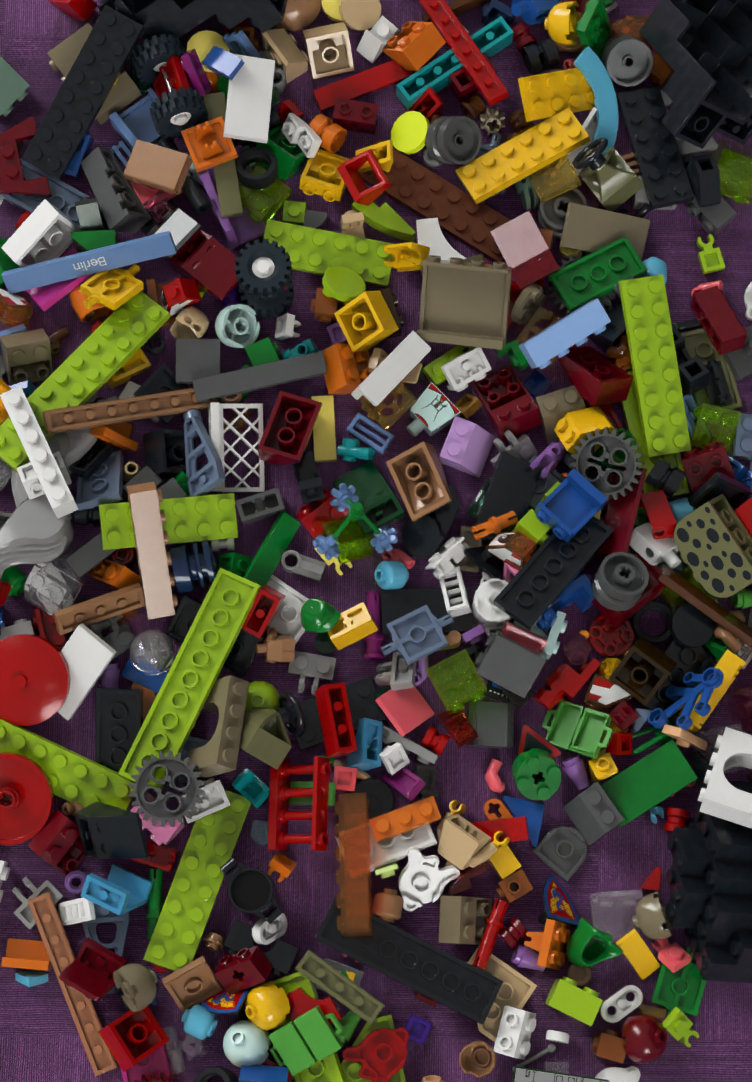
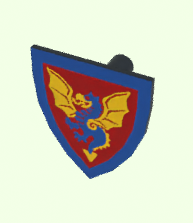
[538,875,579,927]
[201,986,252,1021]

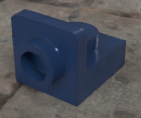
[481,0,515,26]

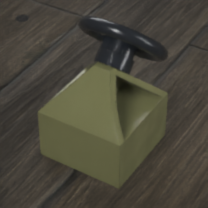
[572,137,644,212]
[239,692,305,770]

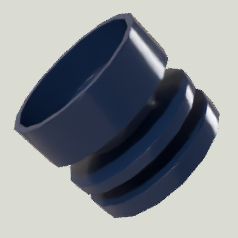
[170,540,218,594]

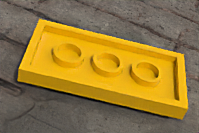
[518,68,595,122]

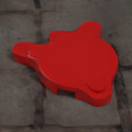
[342,1027,409,1082]

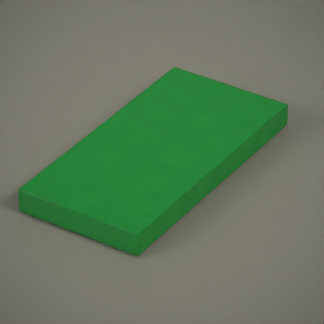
[549,236,648,313]
[603,739,698,828]

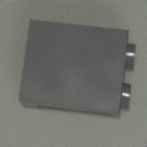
[474,629,547,698]

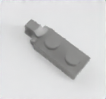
[382,725,438,765]

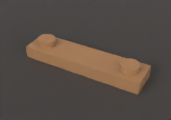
[53,583,145,635]

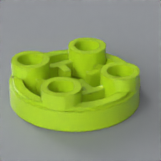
[322,266,366,304]

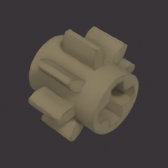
[480,107,506,135]

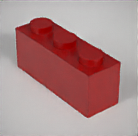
[315,682,357,758]

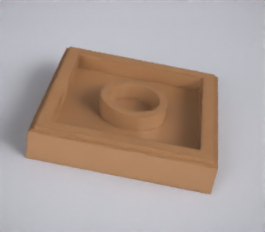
[162,956,223,1013]

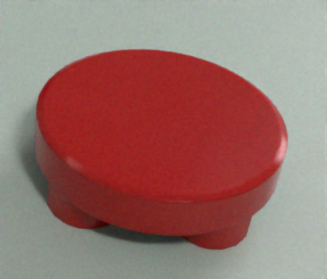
[588,614,634,658]

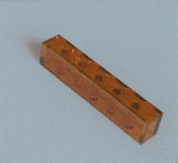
[335,792,372,937]

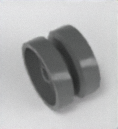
[600,34,653,87]
[426,116,482,164]
[537,184,587,240]
[591,552,649,611]

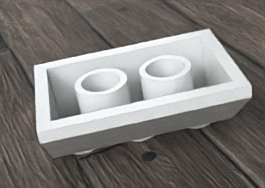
[1,199,81,267]

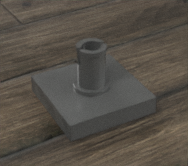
[723,325,752,381]

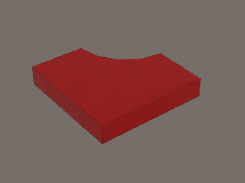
[287,987,344,1025]

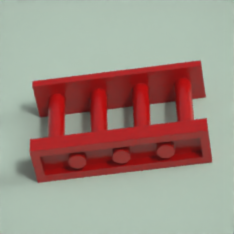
[267,756,331,851]

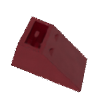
[168,229,238,301]
[471,365,542,442]

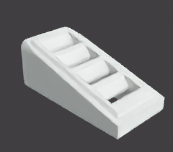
[439,566,471,618]
[58,898,96,926]

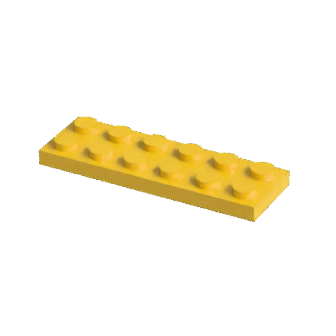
[455,107,590,205]

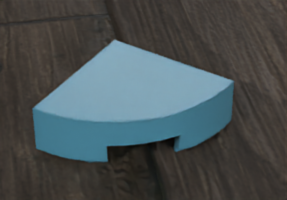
[15,971,48,987]

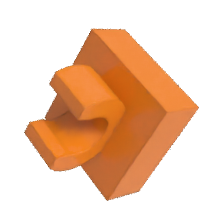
[267,851,297,883]

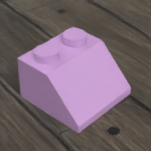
[439,416,495,478]

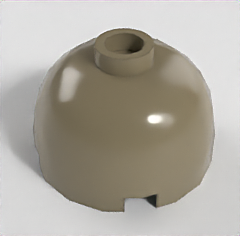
[632,891,673,940]
[113,963,158,1013]

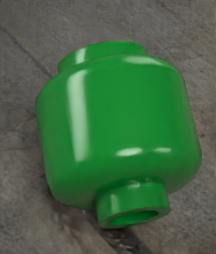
[0,565,28,597]

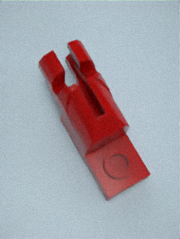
[533,658,601,711]

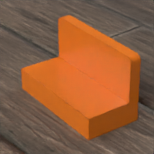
[90,422,139,451]
[1,938,52,971]

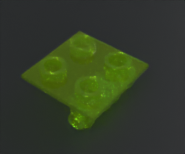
[690,403,741,454]
[322,517,375,564]

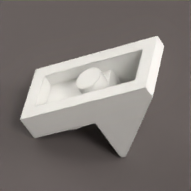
[356,15,400,64]

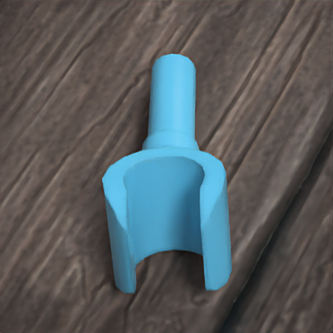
[649,806,664,824]

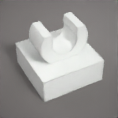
[275,313,301,340]
[379,742,410,775]

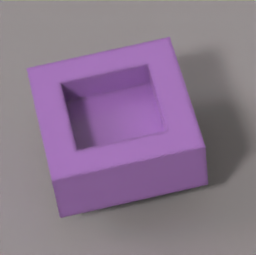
[327,322,348,345]
[461,624,485,645]

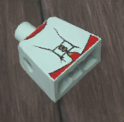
[406,382,461,437]

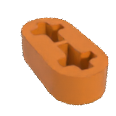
[483,799,513,820]

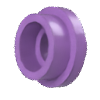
[64,870,87,894]

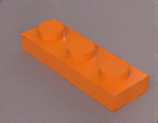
[369,796,442,843]

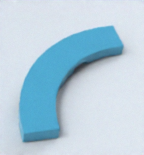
[573,46,619,154]

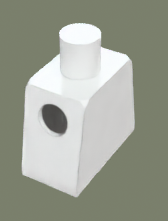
[629,522,681,569]

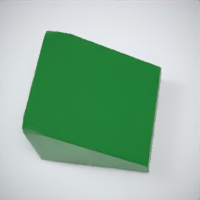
[705,635,733,661]

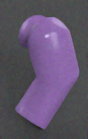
[414,656,429,686]

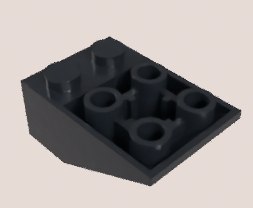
[75,802,149,859]

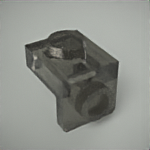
[413,763,440,799]

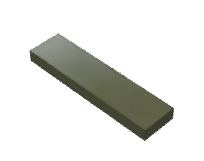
[295,949,385,1025]

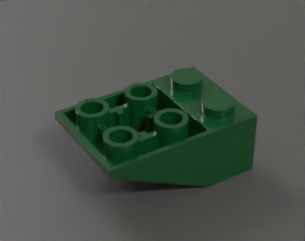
[332,460,404,539]

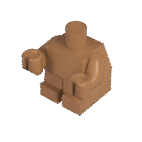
[256,627,295,664]

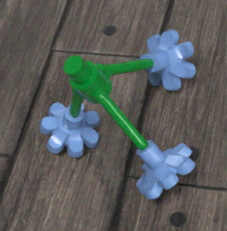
[313,483,398,560]

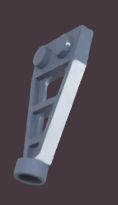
[183,409,226,497]
[82,903,130,994]

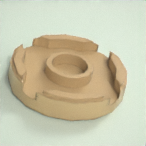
[339,0,381,31]

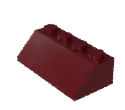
[594,468,647,560]

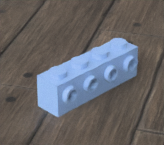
[519,298,611,370]

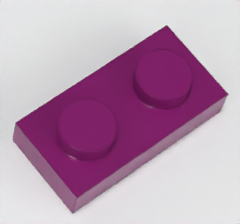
[181,48,212,96]

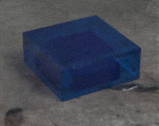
[523,369,553,398]

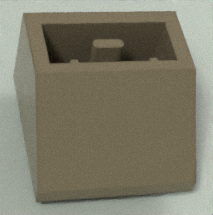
[0,328,53,386]
[439,896,492,945]

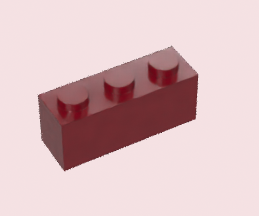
[691,286,747,356]

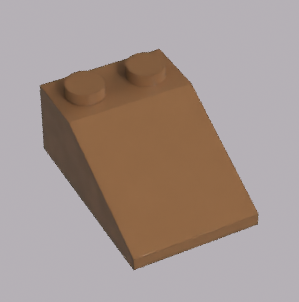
[386,441,452,522]

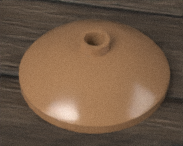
[274,0,322,31]

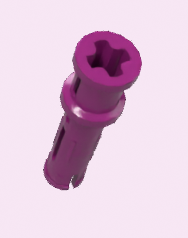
[363,591,384,660]

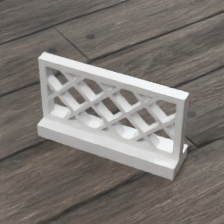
[208,402,265,493]

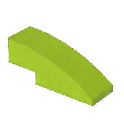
[352,202,416,242]

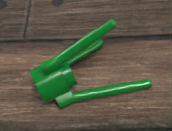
[632,722,675,754]

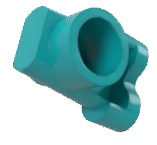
[281,338,319,360]
[337,438,375,462]

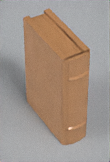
[123,139,192,195]

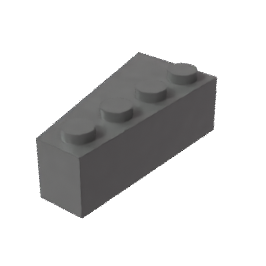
[80,146,152,234]

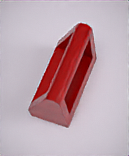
[337,149,391,206]

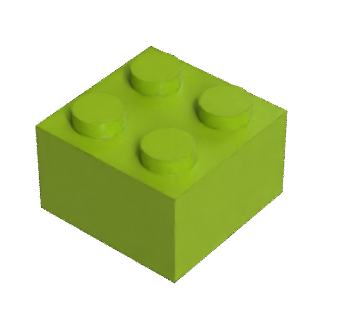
[544,976,603,1026]

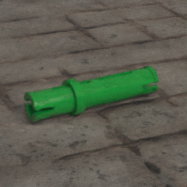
[145,869,163,940]

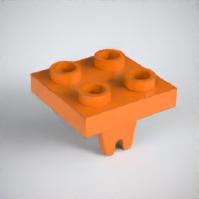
[181,116,238,173]
[524,919,571,971]

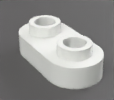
[252,913,288,945]
[600,985,643,1023]

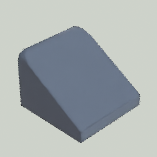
[630,708,652,733]

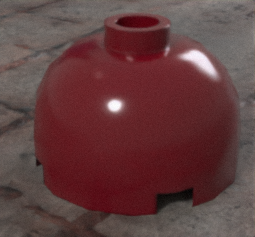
[622,1014,667,1063]

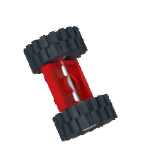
[132,34,208,140]
[235,239,294,321]

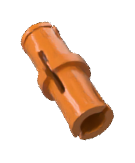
[471,510,518,540]

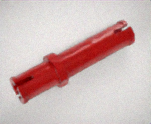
[472,899,509,970]

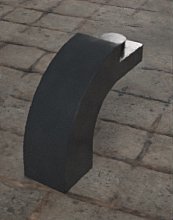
[292,451,325,504]

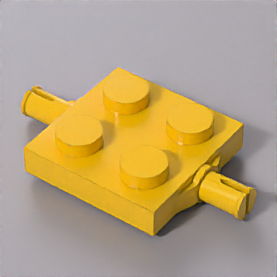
[80,264,144,311]

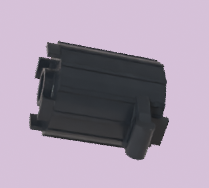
[220,857,282,924]

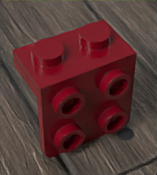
[681,441,736,494]
[59,937,127,1001]

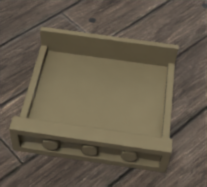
[416,255,512,350]

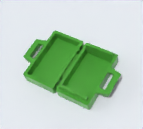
[542,700,613,759]
[268,1005,344,1076]

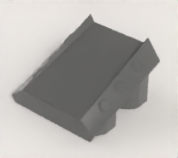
[468,701,514,749]

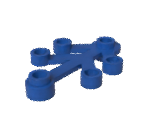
[648,667,724,730]

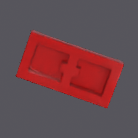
[640,490,677,539]
[128,840,179,872]

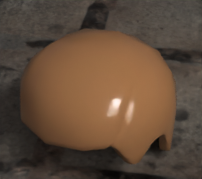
[459,1040,497,1077]

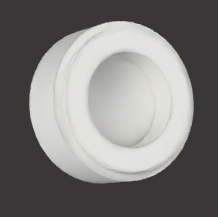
[545,1030,570,1044]

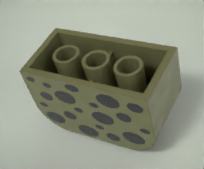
[674,494,752,598]

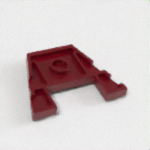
[0,116,52,198]

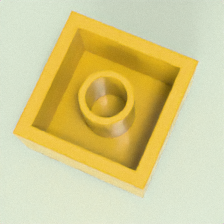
[334,290,399,352]

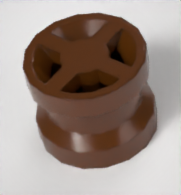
[460,94,486,121]
[508,109,534,136]

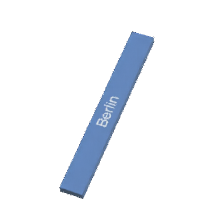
[1,231,177,294]

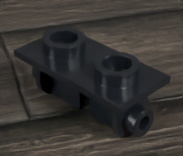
[704,359,733,407]

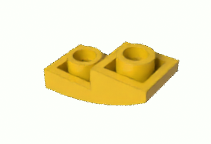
[616,929,661,980]

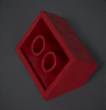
[258,391,322,466]

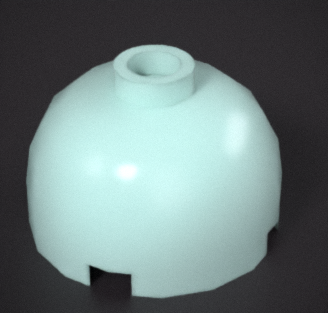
[215,304,260,348]
[223,1020,271,1068]

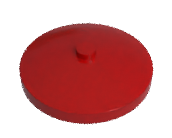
[0,634,71,726]
[0,752,54,845]

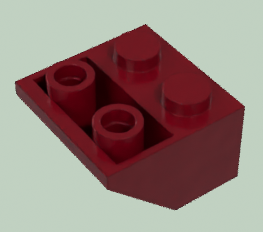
[28,809,87,875]

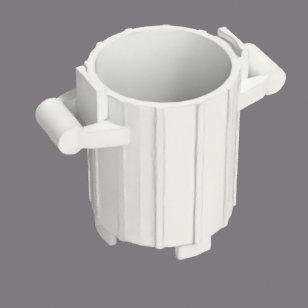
[471,572,512,637]

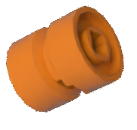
[309,114,347,154]

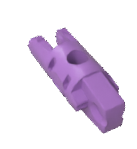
[530,441,567,478]

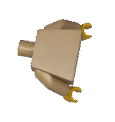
[436,800,510,870]

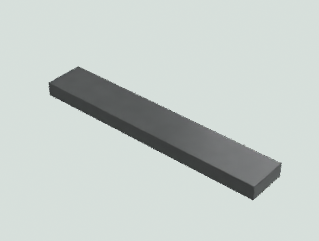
[192,351,327,403]
[65,478,187,578]

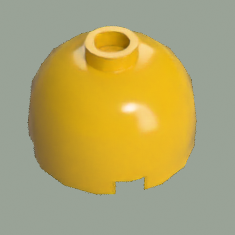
[544,1,581,45]
[245,981,290,1030]

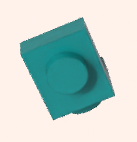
[232,768,270,809]

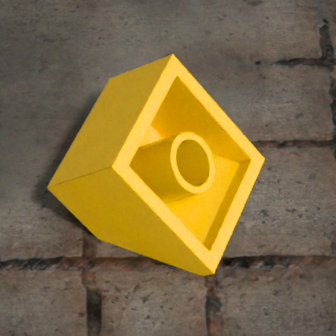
[554,406,614,460]

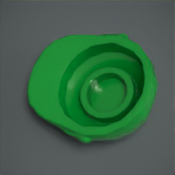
[300,598,340,633]

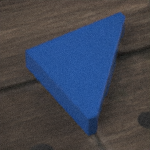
[502,795,545,847]

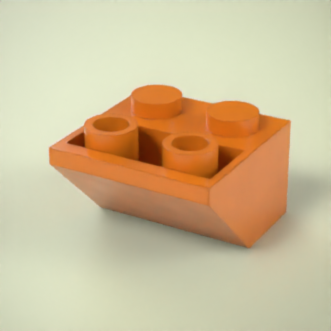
[382,21,446,71]
[322,343,372,395]

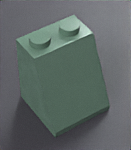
[0,56,30,117]

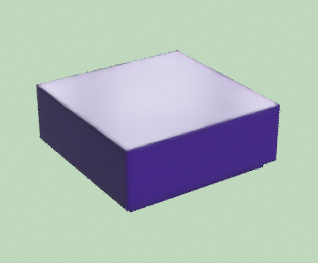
[405,1013,432,1045]

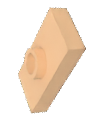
[662,724,708,751]

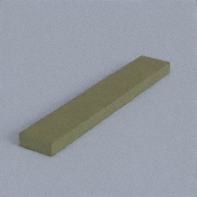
[203,92,244,219]

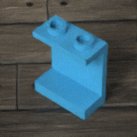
[81,863,153,916]

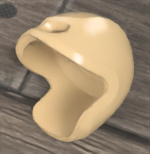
[170,306,209,339]

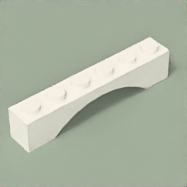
[0,386,79,519]

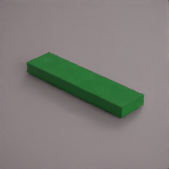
[243,511,301,587]

